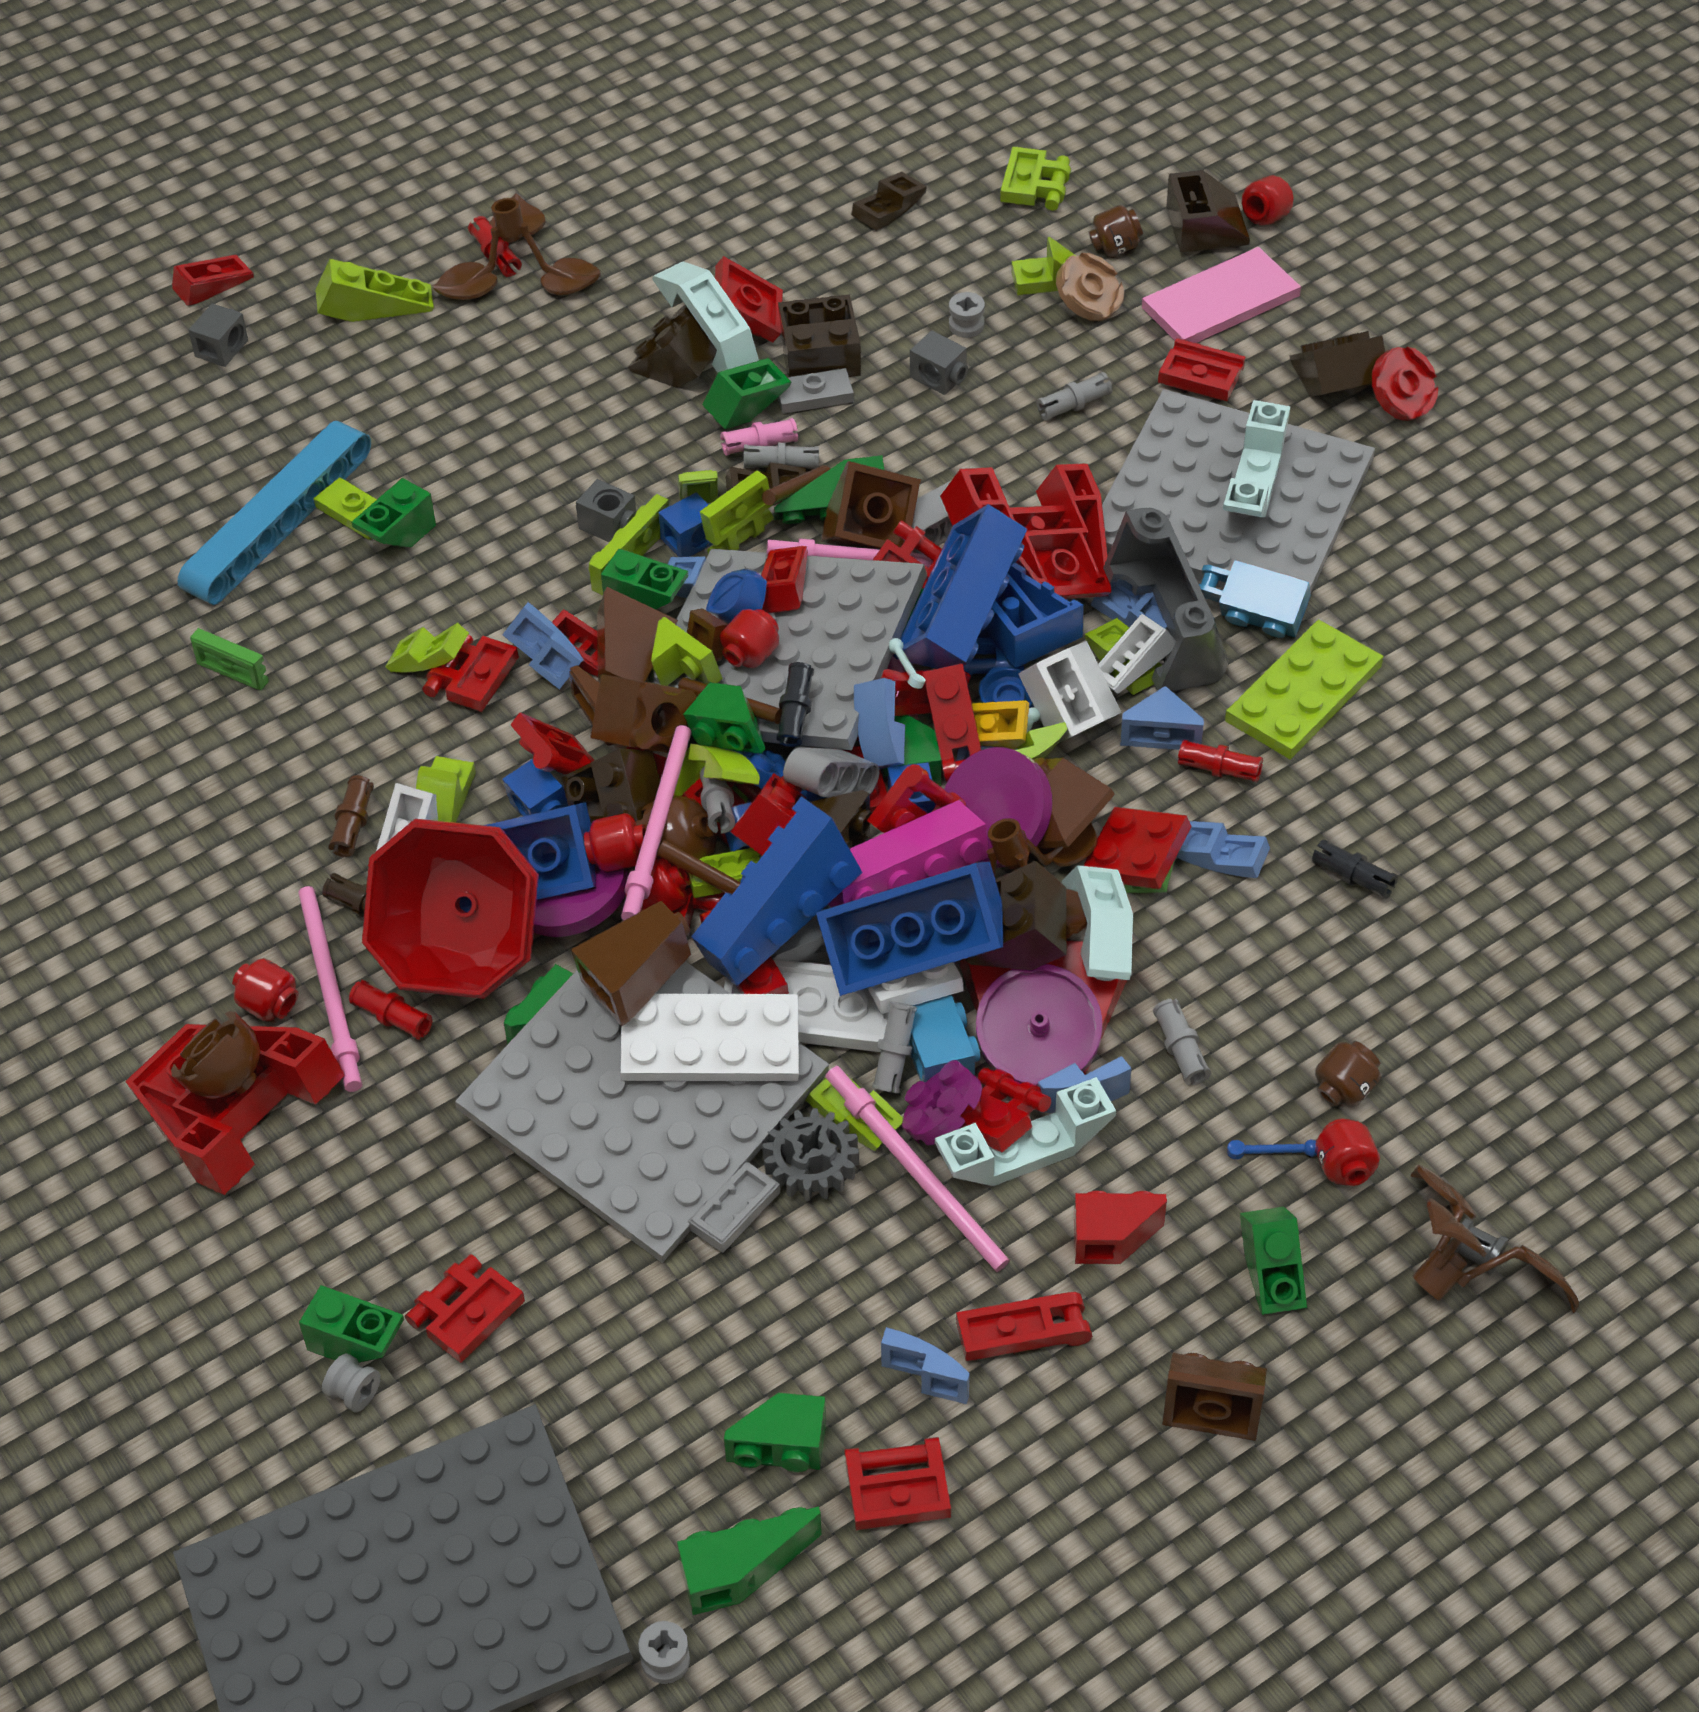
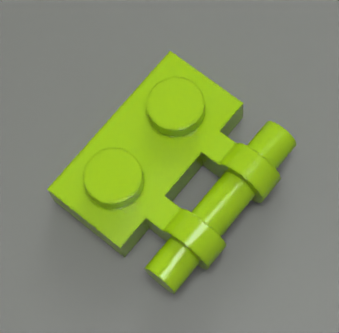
[1000,147,1071,211]
[699,471,774,554]

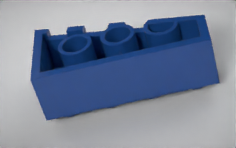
[691,796,863,986]

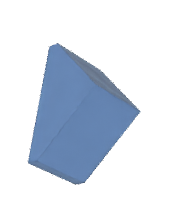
[1120,686,1204,750]

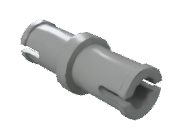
[1036,372,1113,421]
[744,442,819,469]
[700,767,735,833]
[1153,999,1211,1085]
[872,1001,917,1093]

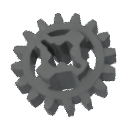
[763,1108,860,1201]

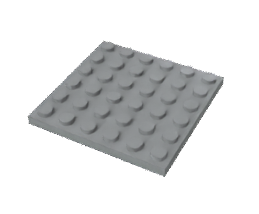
[1085,389,1375,592]
[647,549,927,750]
[455,920,829,1263]

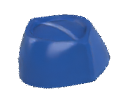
[706,569,767,624]
[979,668,1034,708]

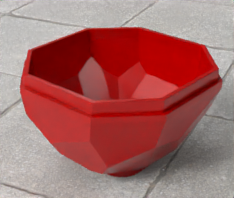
[362,819,539,999]

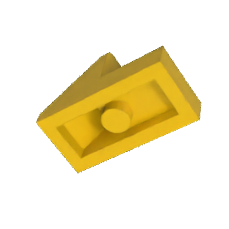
[972,700,1029,750]

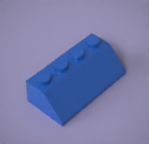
[893,504,1027,669]
[459,802,596,912]
[816,862,1003,996]

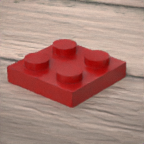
[715,256,783,343]
[1083,807,1192,889]

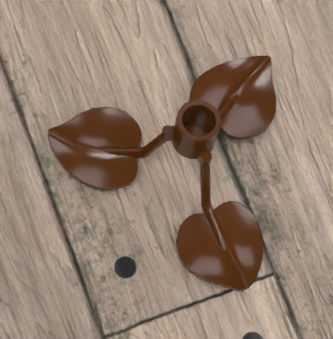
[432,193,601,300]
[986,818,1097,939]
[1411,1164,1579,1313]

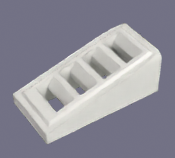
[1098,614,1176,694]

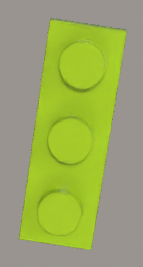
[588,494,669,595]

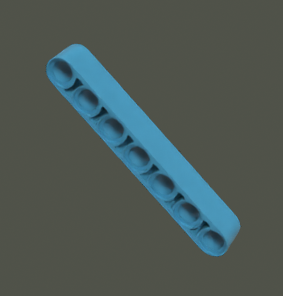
[177,421,371,605]

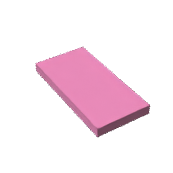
[1142,247,1301,343]

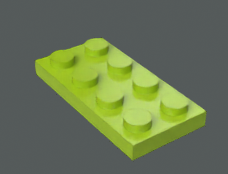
[1225,619,1384,760]

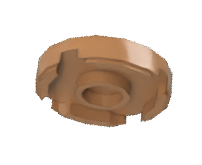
[1056,253,1124,321]

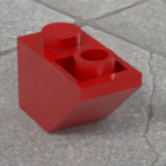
[730,773,806,856]
[1074,1191,1167,1264]

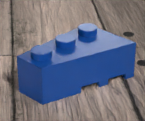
[984,563,1083,668]

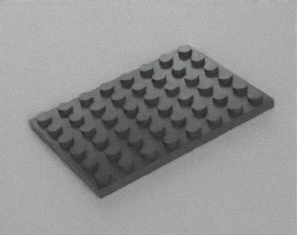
[173,1404,633,1712]

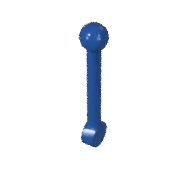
[1227,1139,1317,1160]

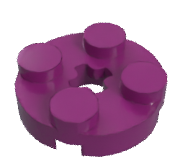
[902,1060,982,1145]

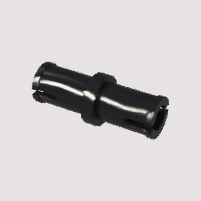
[776,662,814,747]
[1312,839,1398,899]

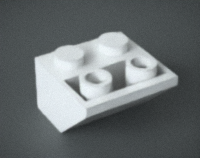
[1018,641,1122,744]

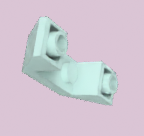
[652,261,759,373]
[1223,400,1291,517]
[1062,865,1133,981]
[935,1077,1116,1186]

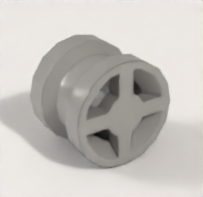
[949,292,985,338]
[322,1353,381,1412]
[638,1621,690,1684]

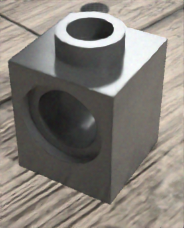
[188,303,248,367]
[910,330,968,395]
[576,479,636,542]

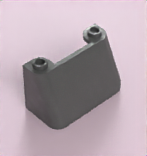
[1103,508,1228,691]

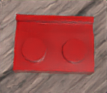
[1158,338,1246,401]

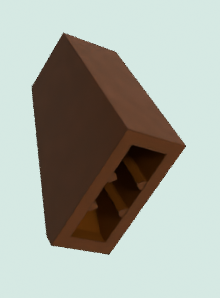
[597,587,678,683]
[571,901,691,1026]

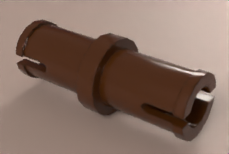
[328,775,374,857]

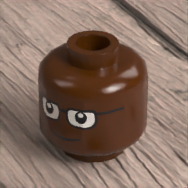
[1088,205,1143,258]
[1315,1041,1381,1107]

